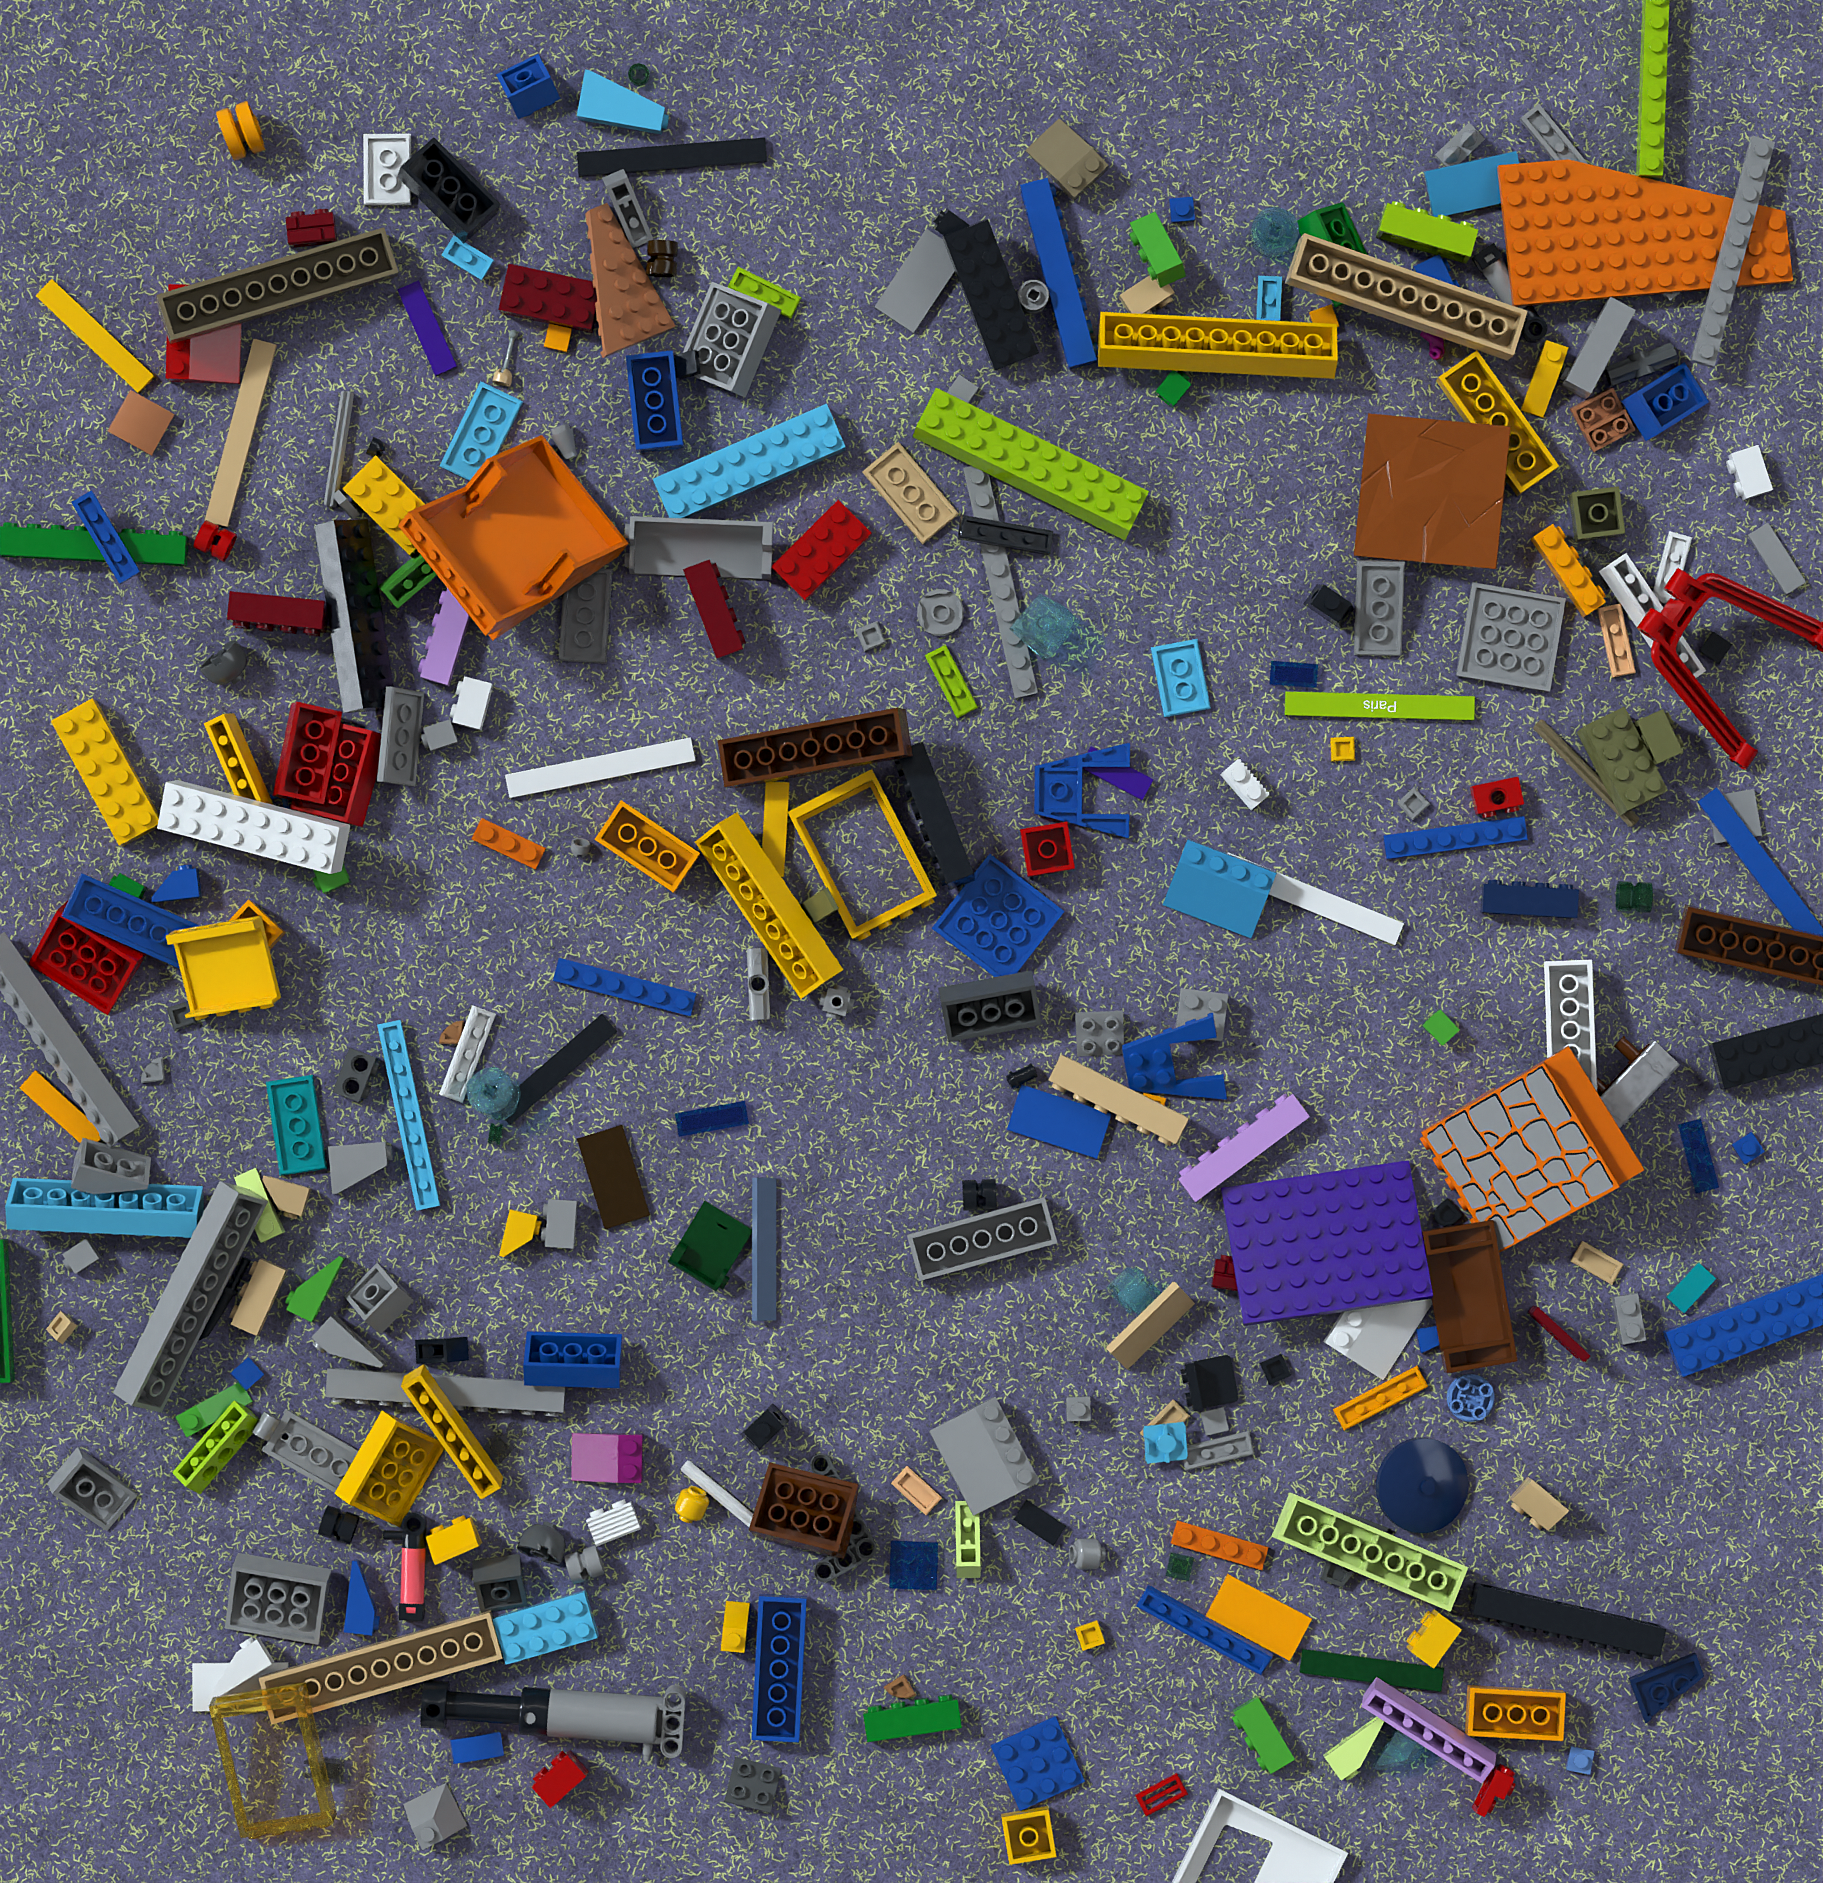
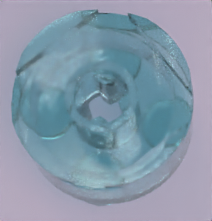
[1250,207,1299,258]
[466,1067,521,1120]
[1106,1267,1161,1318]

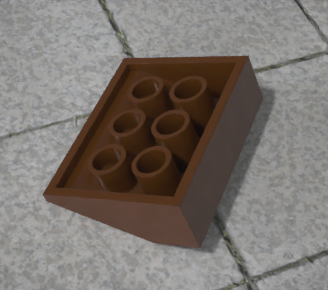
[749,1462,859,1559]

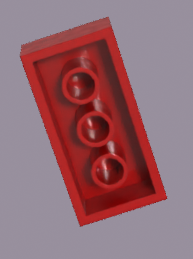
[771,500,872,602]

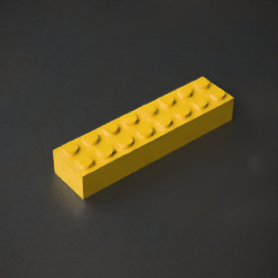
[695,812,843,999]

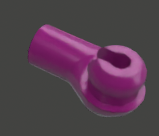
[1420,331,1445,360]

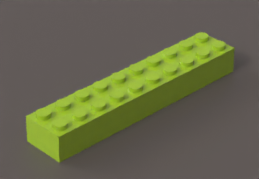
[913,388,1149,540]

